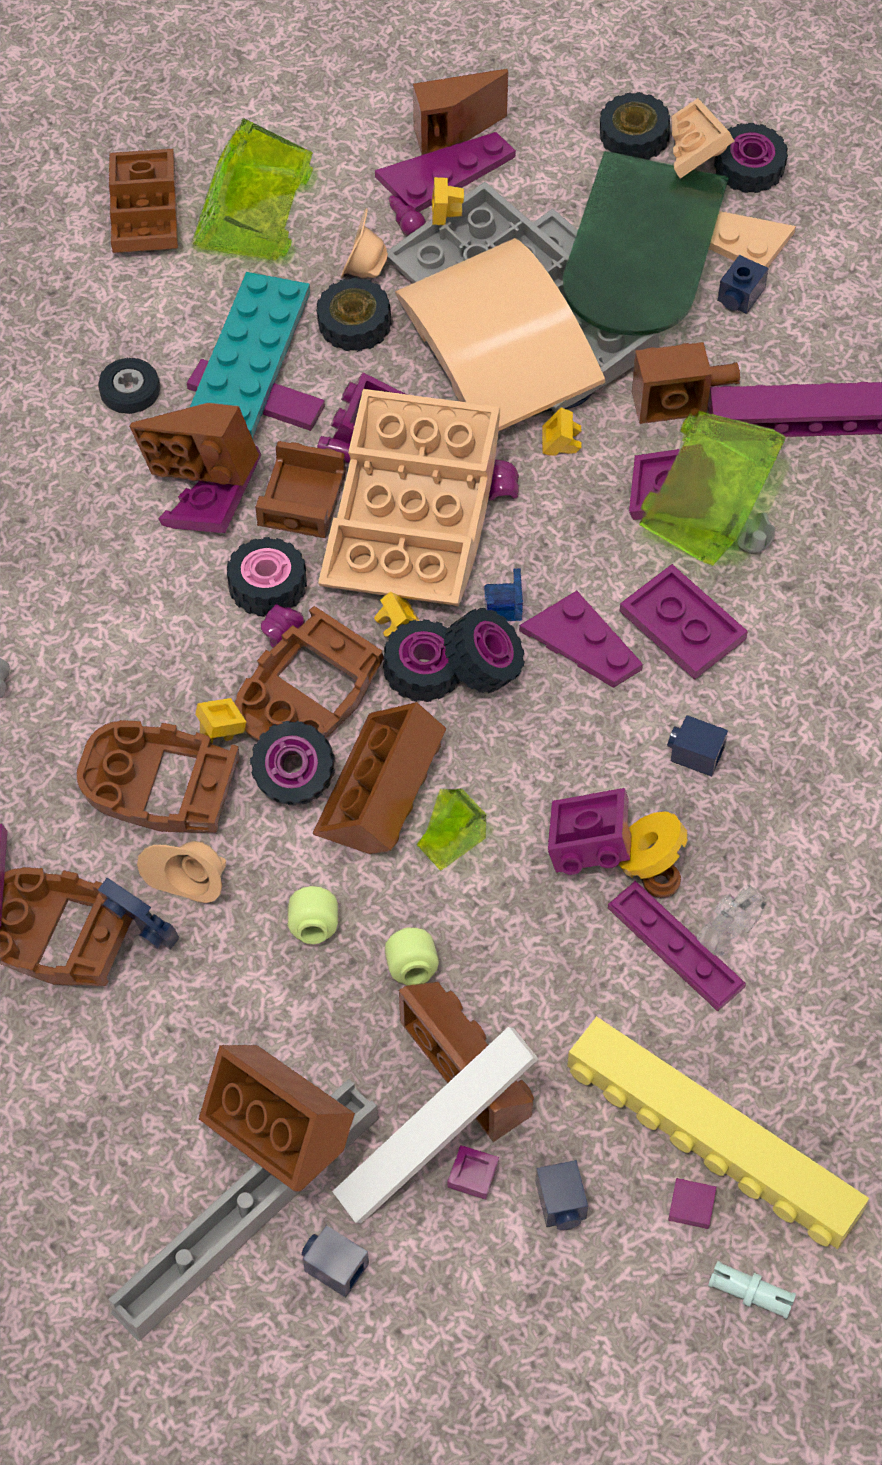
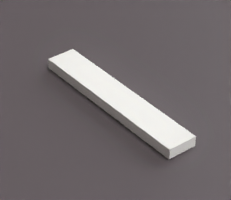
[332,1027,538,1224]

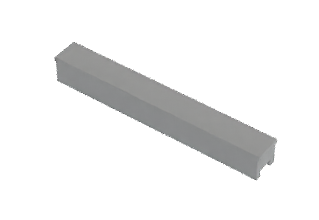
[108,1079,379,1342]

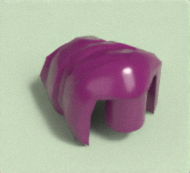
[488,460,519,501]
[261,604,304,648]

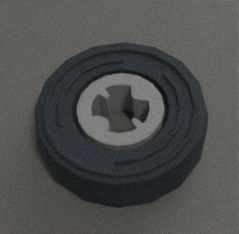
[98,358,160,414]

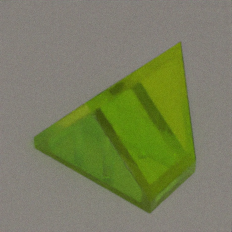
[416,788,487,871]

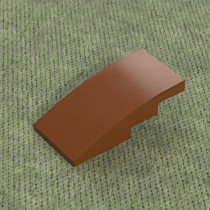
[109,149,178,253]

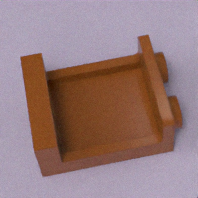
[255,441,346,538]

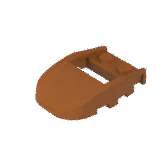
[235,606,384,755]
[77,720,240,833]
[0,867,133,986]

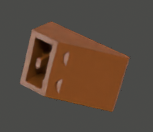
[413,69,508,155]
[129,403,259,486]

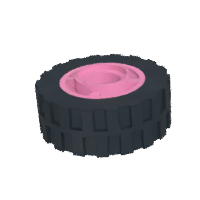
[227,537,307,617]

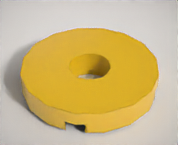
[618,811,688,879]

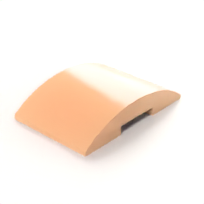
[395,238,605,431]
[318,389,501,606]

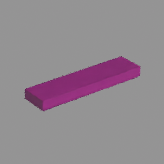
[187,359,325,431]
[607,881,746,1012]

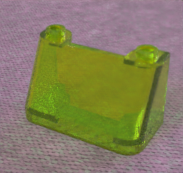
[192,118,313,260]
[639,411,786,566]

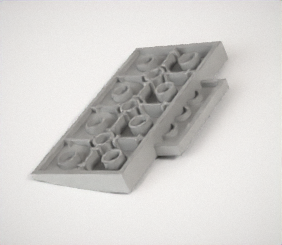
[387,182,659,413]

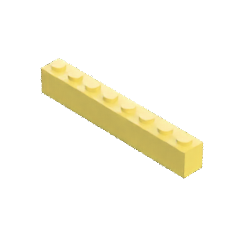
[567,1016,869,1249]

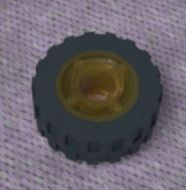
[600,92,670,162]
[316,278,392,352]

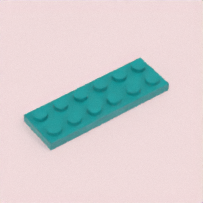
[190,272,310,439]

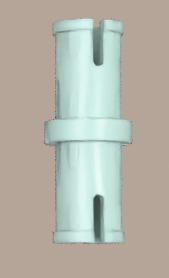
[708,1261,796,1319]

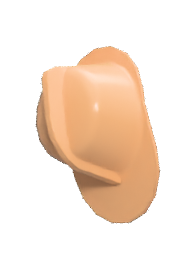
[340,208,388,279]
[137,841,226,903]

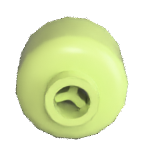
[287,886,338,944]
[384,927,439,986]

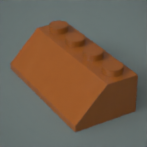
[312,702,447,854]
[399,982,534,1142]
[199,1045,355,1192]

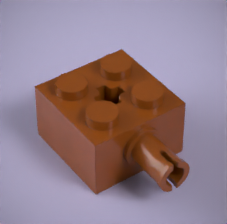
[631,342,740,424]

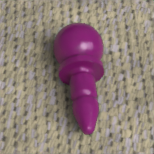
[389,195,426,236]

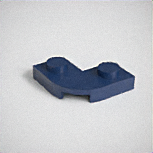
[98,877,179,950]

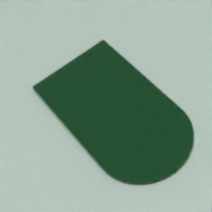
[563,151,729,336]

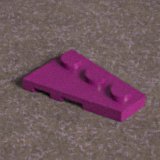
[158,445,261,533]
[519,590,643,688]

